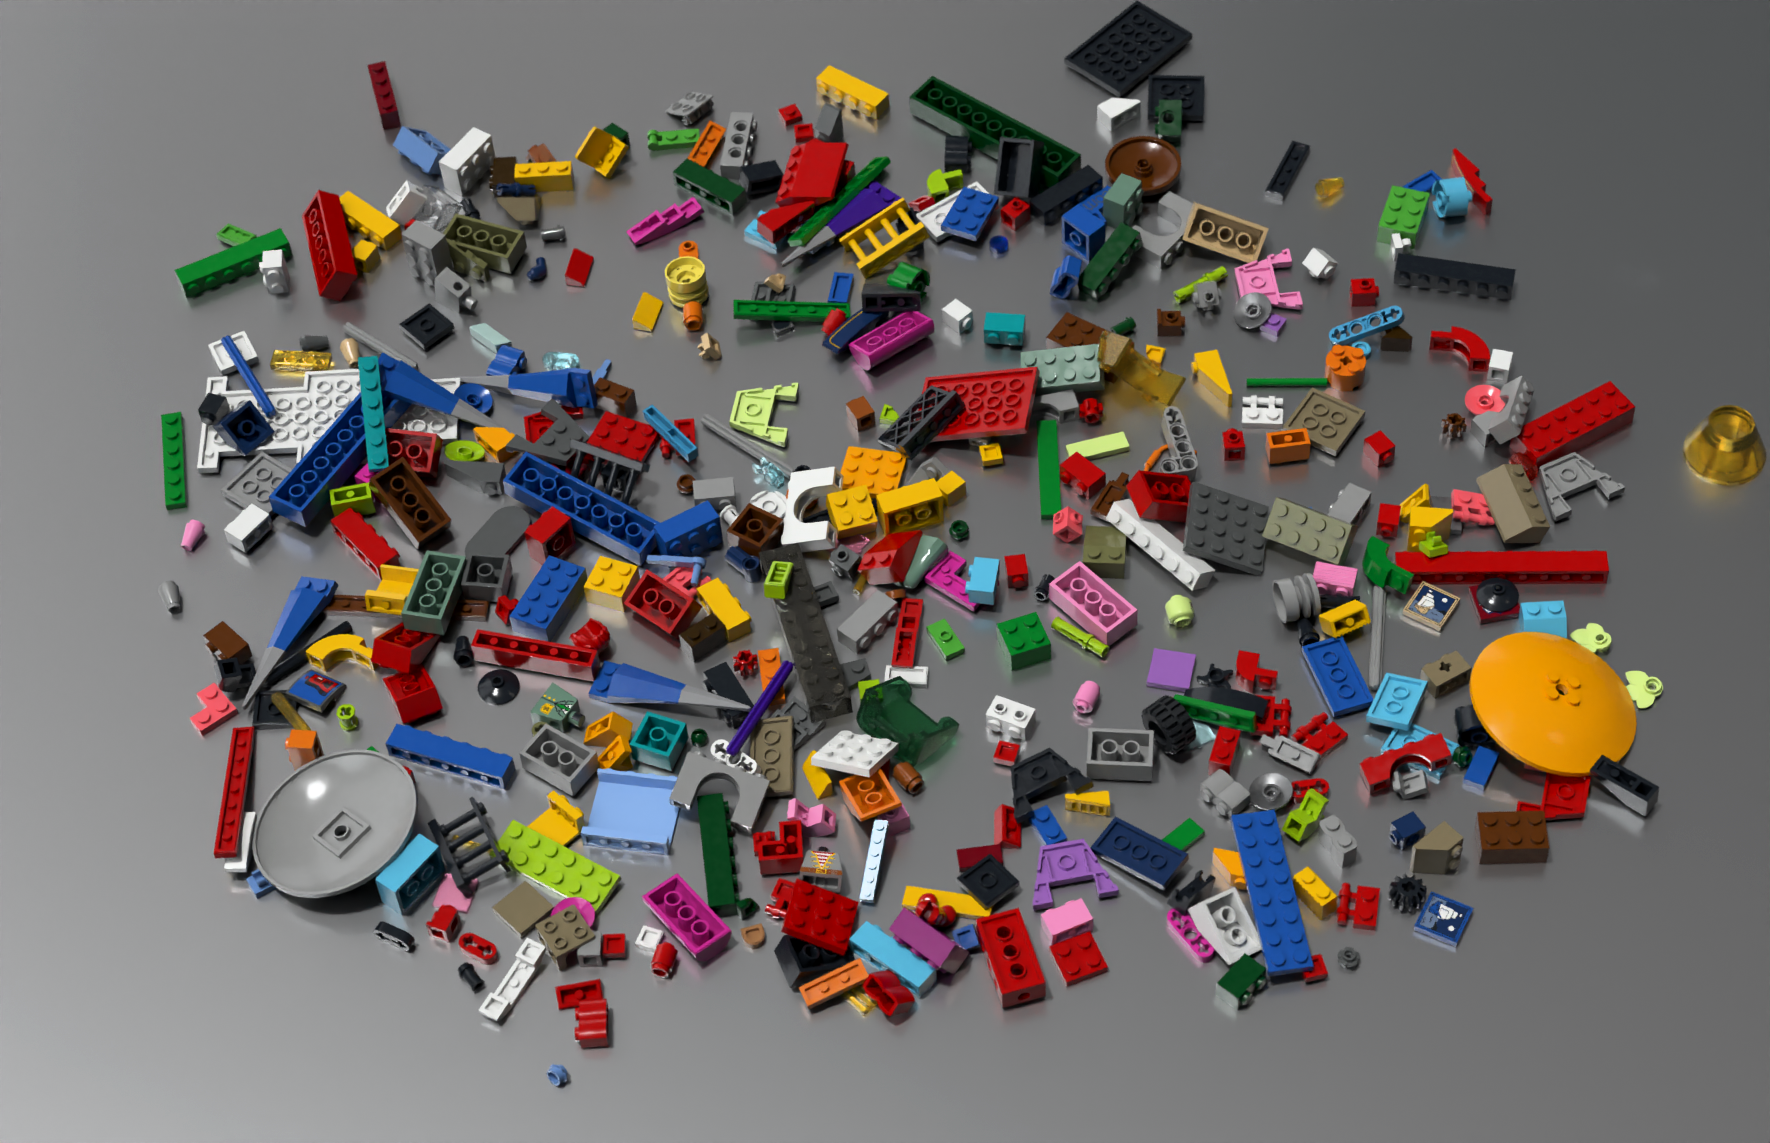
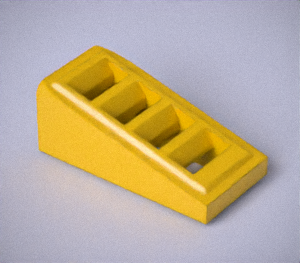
[1065,791,1110,816]

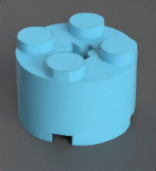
[1432,177,1472,218]

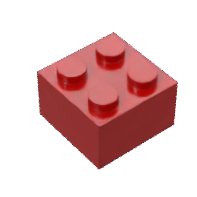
[525,506,575,565]

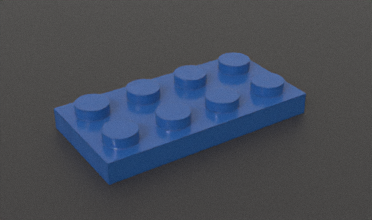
[1302,635,1374,717]

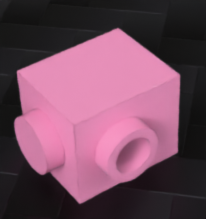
[877,802,910,838]

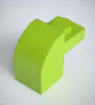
[927,169,963,204]
[1282,788,1329,842]

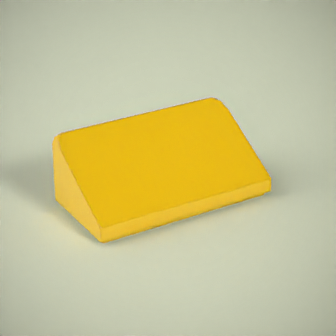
[632,292,663,332]
[802,750,833,799]

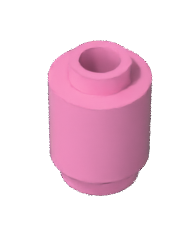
[1073,681,1100,713]

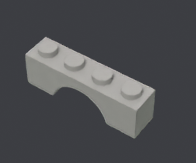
[1488,375,1534,444]
[1003,389,1079,436]

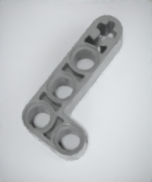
[1159,406,1198,481]

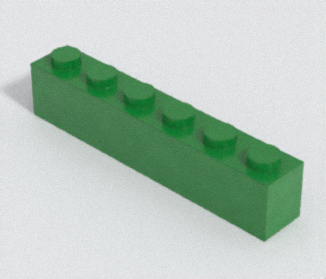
[174,228,293,298]

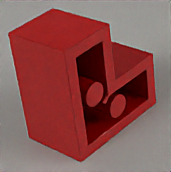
[758,820,804,875]

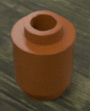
[893,762,924,794]

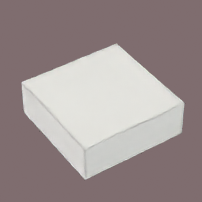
[635,925,665,953]

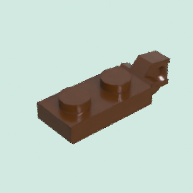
[1090,472,1129,522]

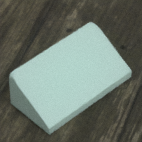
[469,323,512,354]

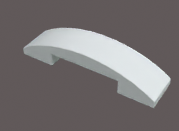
[478,938,546,1021]

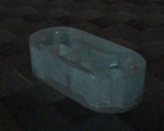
[543,352,580,371]

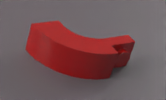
[1429,326,1490,372]

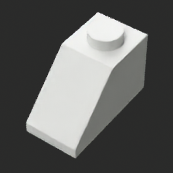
[1097,98,1141,132]

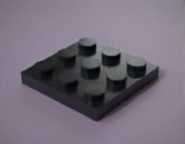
[1147,75,1205,121]

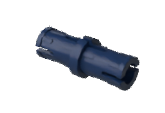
[497,182,536,197]

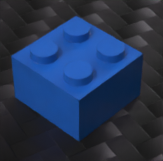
[1062,204,1105,262]

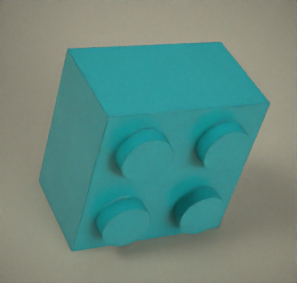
[629,711,689,771]

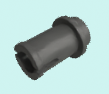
[541,225,566,242]

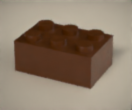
[1475,811,1549,864]

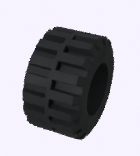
[1141,695,1197,755]

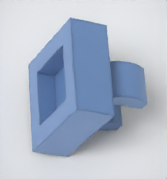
[246,869,277,899]

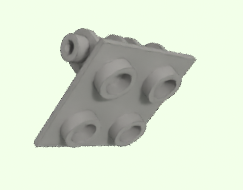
[665,91,714,125]

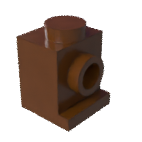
[1157,309,1185,337]

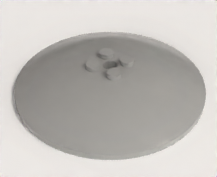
[252,749,418,898]

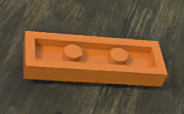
[687,121,726,168]
[758,648,786,706]
[799,958,869,1009]

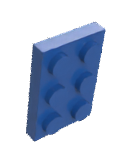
[941,187,999,241]

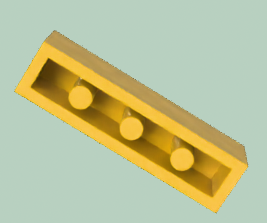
[816,65,889,120]
[339,191,402,251]

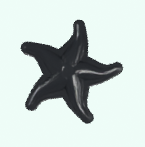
[1197,664,1233,689]

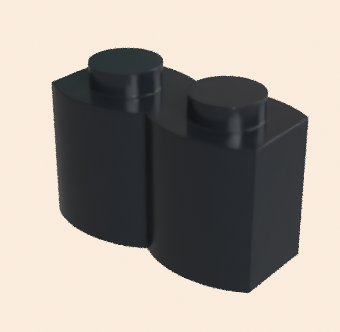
[944,136,972,173]

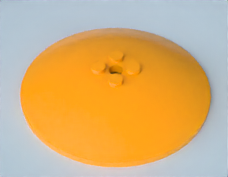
[1470,632,1637,776]

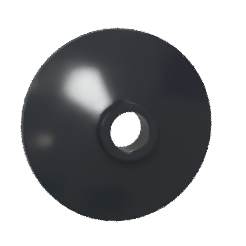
[1476,578,1519,613]
[478,669,520,705]

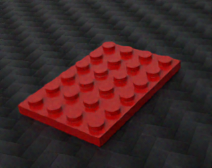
[916,367,1040,442]

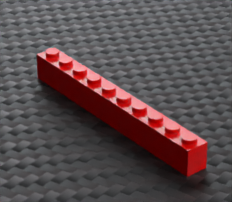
[1394,550,1609,585]

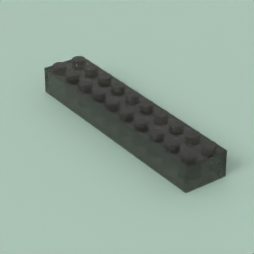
[759,543,853,723]

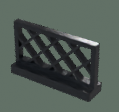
[878,385,965,461]

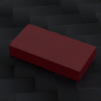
[956,844,1003,872]

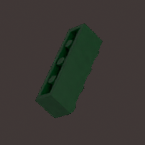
[673,159,747,216]
[1077,222,1142,300]

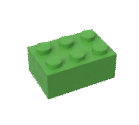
[1377,185,1430,250]

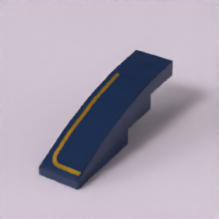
[822,309,889,354]

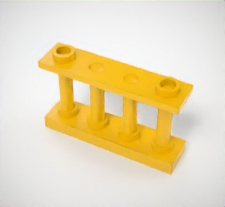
[839,197,930,279]

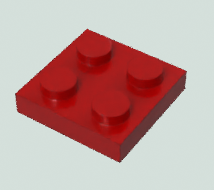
[1049,931,1108,987]

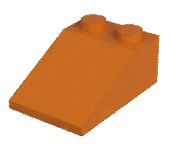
[839,768,902,822]

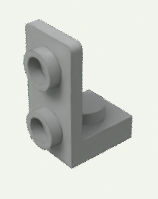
[905,457,949,486]

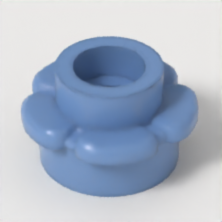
[547,1064,568,1086]

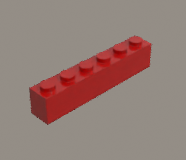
[471,629,600,682]

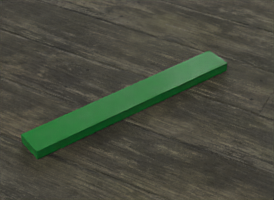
[788,157,891,246]

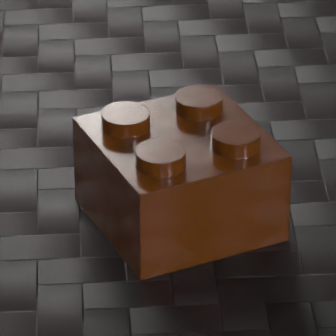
[726,503,784,562]

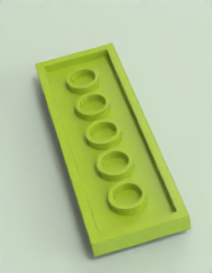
[489,820,621,915]

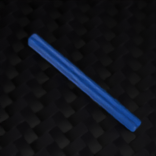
[221,335,276,417]

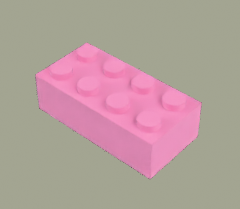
[1049,561,1138,646]

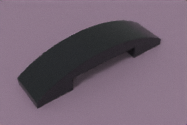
[1184,687,1269,721]

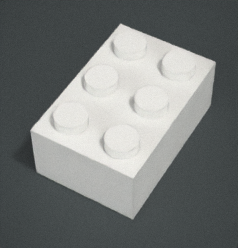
[439,127,496,196]

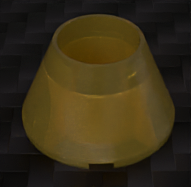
[1683,405,1766,486]

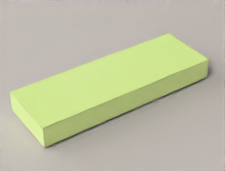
[1066,431,1129,460]

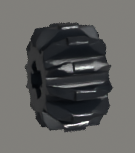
[1388,873,1427,912]

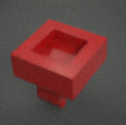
[495,595,519,625]
[753,831,776,856]

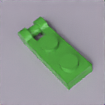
[647,128,700,151]

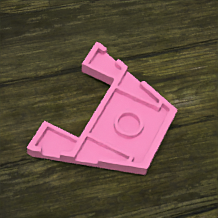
[1234,248,1303,310]

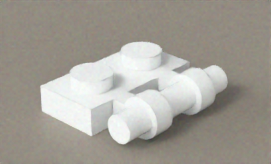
[1242,395,1283,429]

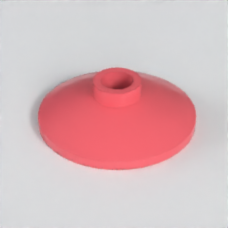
[1465,385,1505,415]

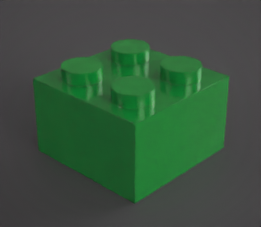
[997,612,1051,671]

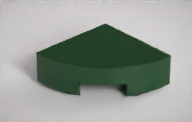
[736,898,760,920]

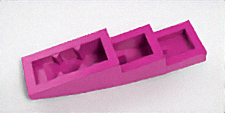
[626,197,704,245]

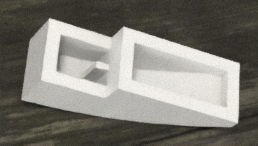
[224,812,257,872]

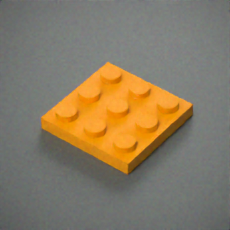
[840,446,908,499]

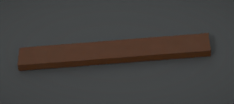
[323,595,490,622]

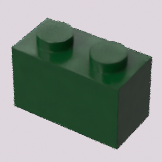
[1216,953,1267,1010]

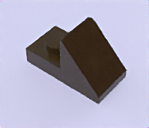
[1379,316,1413,352]

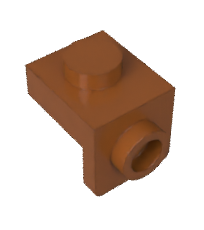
[525,143,557,163]

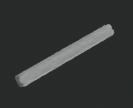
[343,322,419,370]

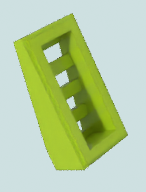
[764,561,793,599]

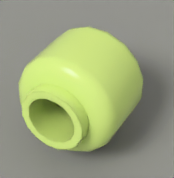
[1165,595,1195,627]

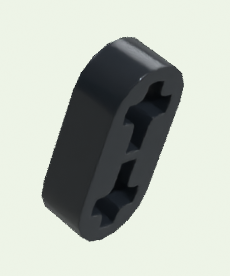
[373,921,415,951]

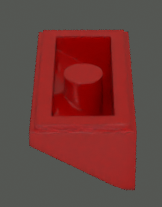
[565,248,594,287]
[994,804,1021,848]
[555,979,603,1009]

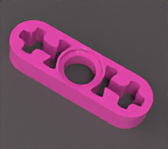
[1167,908,1214,963]

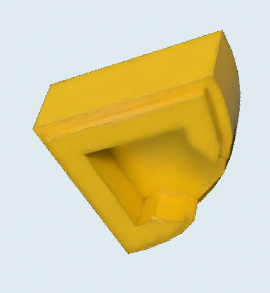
[1146,345,1166,367]

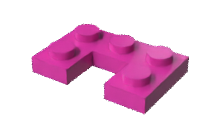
[924,551,999,612]

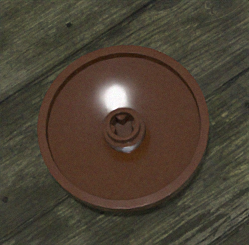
[1105,136,1181,196]

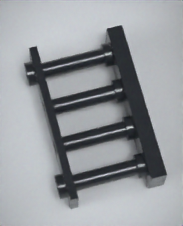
[569,439,650,510]
[428,797,511,897]

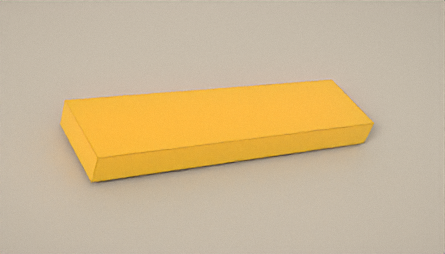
[902,886,993,919]

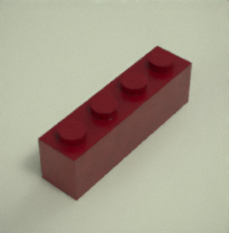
[367,61,401,130]

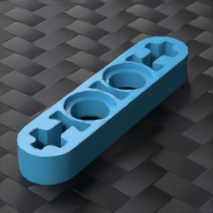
[1329,306,1405,346]

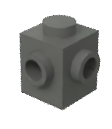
[829,544,862,580]

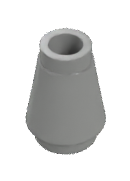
[158,581,181,613]

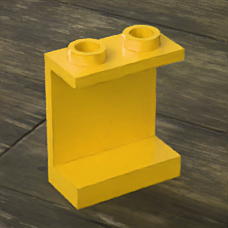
[365,564,419,615]

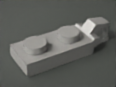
[1260,734,1321,774]

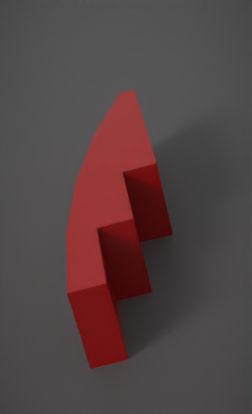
[1451,148,1493,215]
[891,598,924,668]

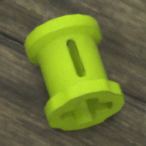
[336,704,359,731]

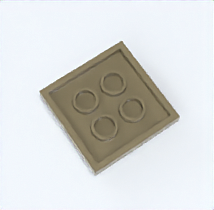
[1282,387,1365,456]

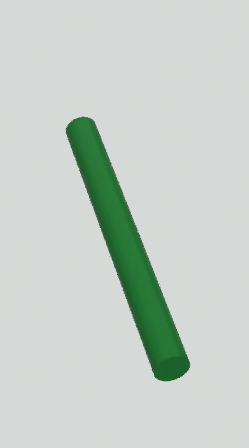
[1246,378,1327,386]

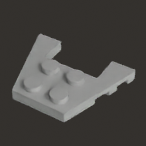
[1539,452,1625,522]

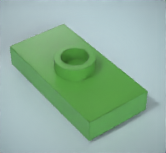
[216,223,257,246]
[926,618,965,661]

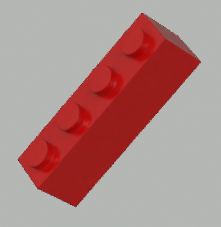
[330,508,401,580]

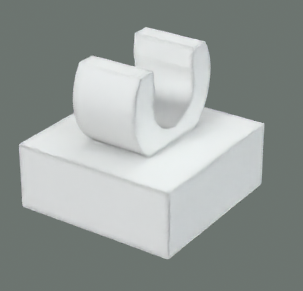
[1390,233,1411,261]

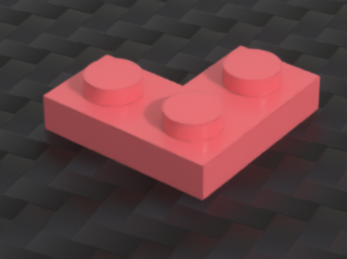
[190,683,238,736]

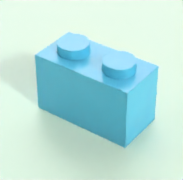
[965,557,1000,605]

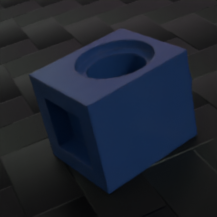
[1389,811,1426,850]

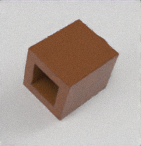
[846,396,876,432]

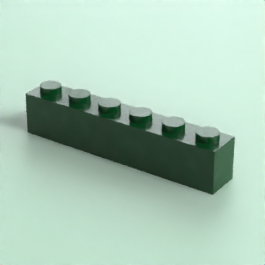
[697,793,740,917]

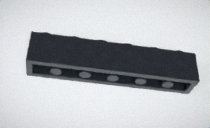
[1394,253,1516,300]

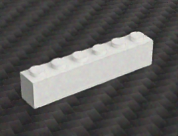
[1106,499,1215,590]

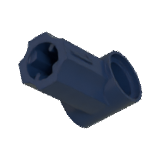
[724,546,762,583]

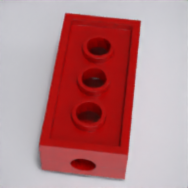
[976,908,1046,1008]

